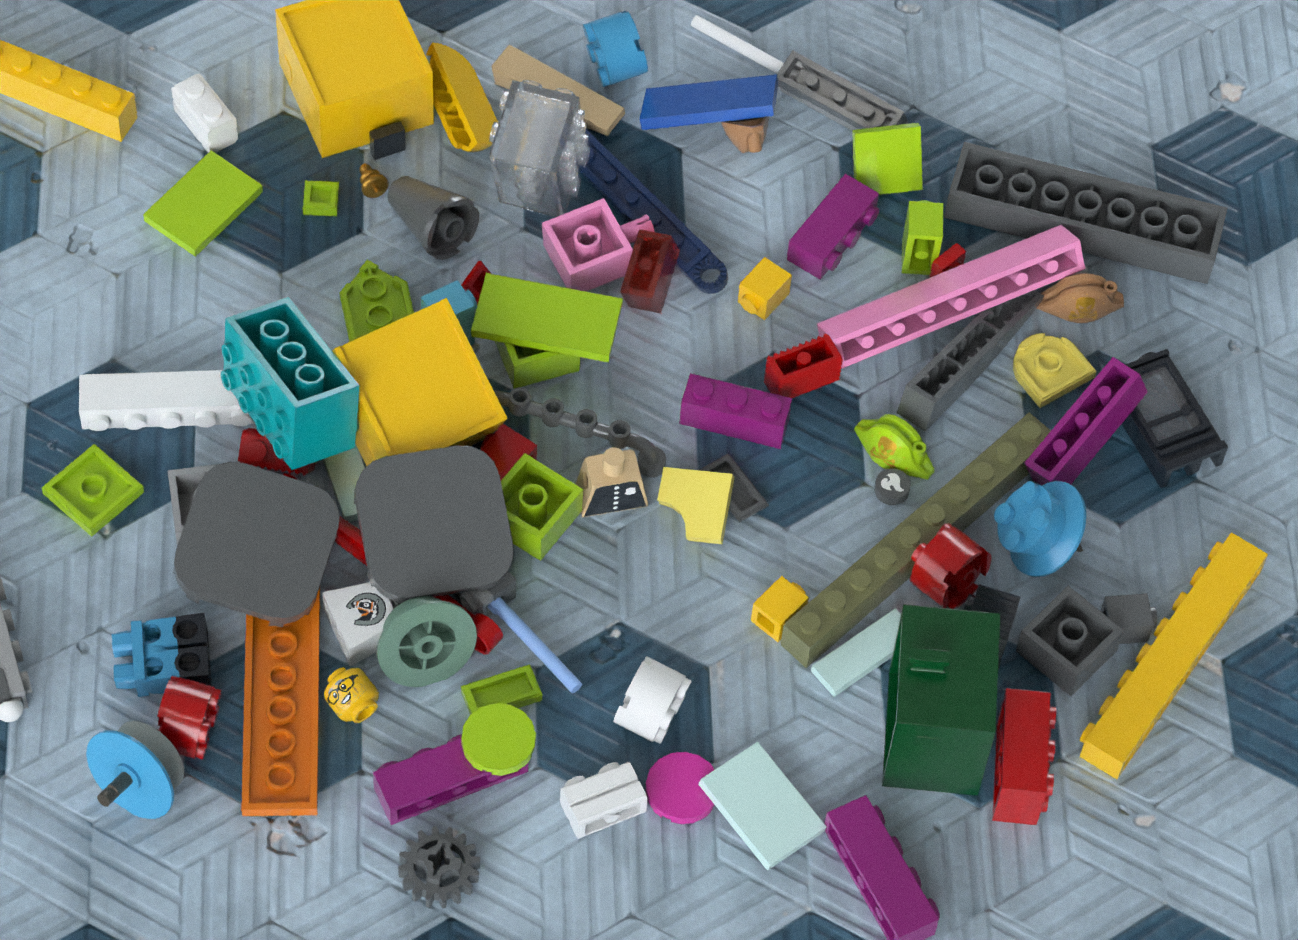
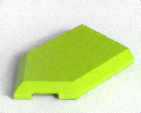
[339,259,414,342]

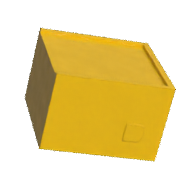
[275,0,434,158]
[332,298,508,466]

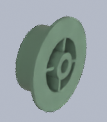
[377,596,477,687]

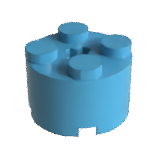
[583,11,648,87]

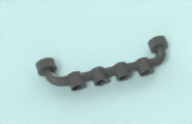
[494,387,666,478]

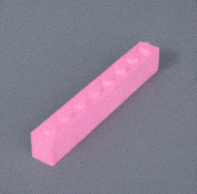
[817,225,1085,368]

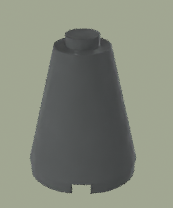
[387,176,479,260]

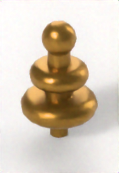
[359,163,388,198]

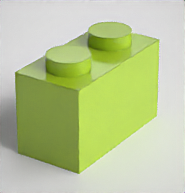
[901,200,943,275]

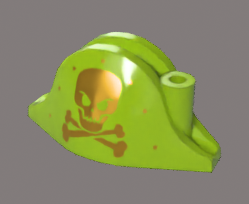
[854,414,935,480]

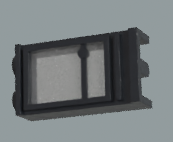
[1122,349,1228,488]

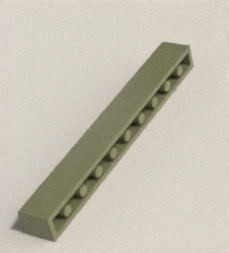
[781,412,1051,668]

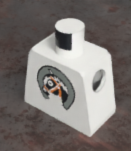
[322,582,401,666]

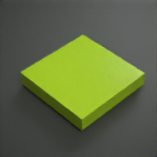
[852,123,923,195]
[41,444,144,537]

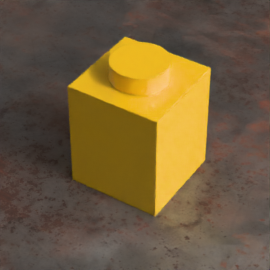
[738,257,792,320]
[751,576,809,642]

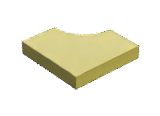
[657,467,734,544]

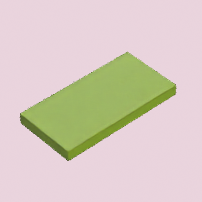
[471,273,623,363]

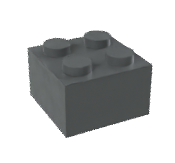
[1016,585,1124,696]

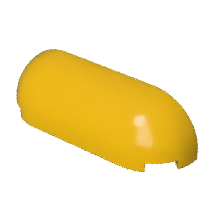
[426,42,500,152]

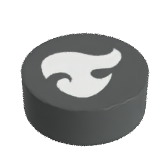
[874,469,911,505]

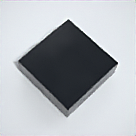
[369,121,406,160]

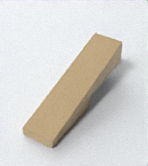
[491,44,625,136]

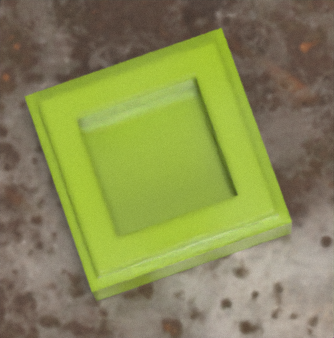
[303,180,339,216]

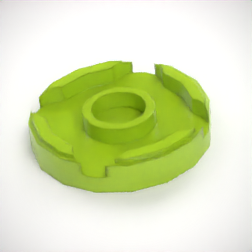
[461,703,536,776]

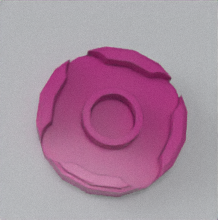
[645,752,715,824]

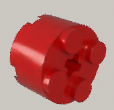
[910,523,992,609]
[157,675,222,759]

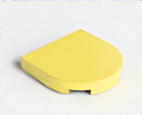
[1013,333,1097,408]

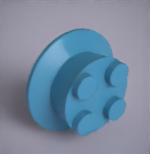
[994,481,1086,577]

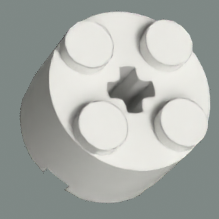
[613,656,691,744]

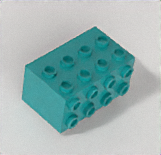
[220,297,360,470]

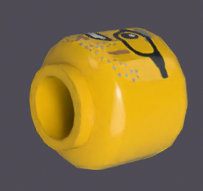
[324,667,379,723]

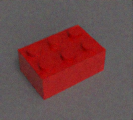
[992,688,1056,825]

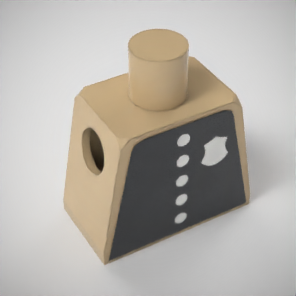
[575,447,648,517]

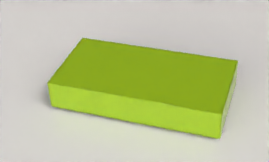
[461,664,543,714]

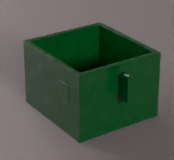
[882,604,1000,796]

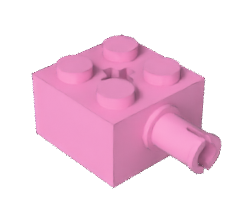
[542,198,655,291]

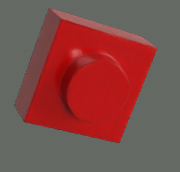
[930,243,966,278]

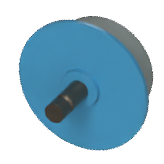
[86,721,184,819]

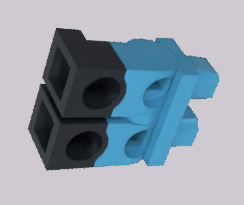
[112,613,212,697]

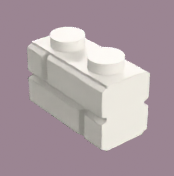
[171,74,238,153]
[560,762,648,839]

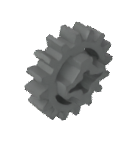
[398,826,480,909]

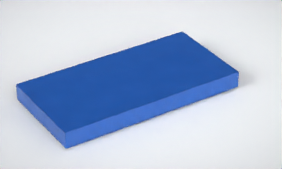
[639,74,779,130]

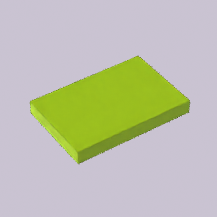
[143,150,263,257]

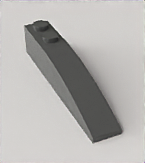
[897,290,1044,431]

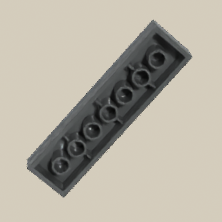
[944,142,1228,284]

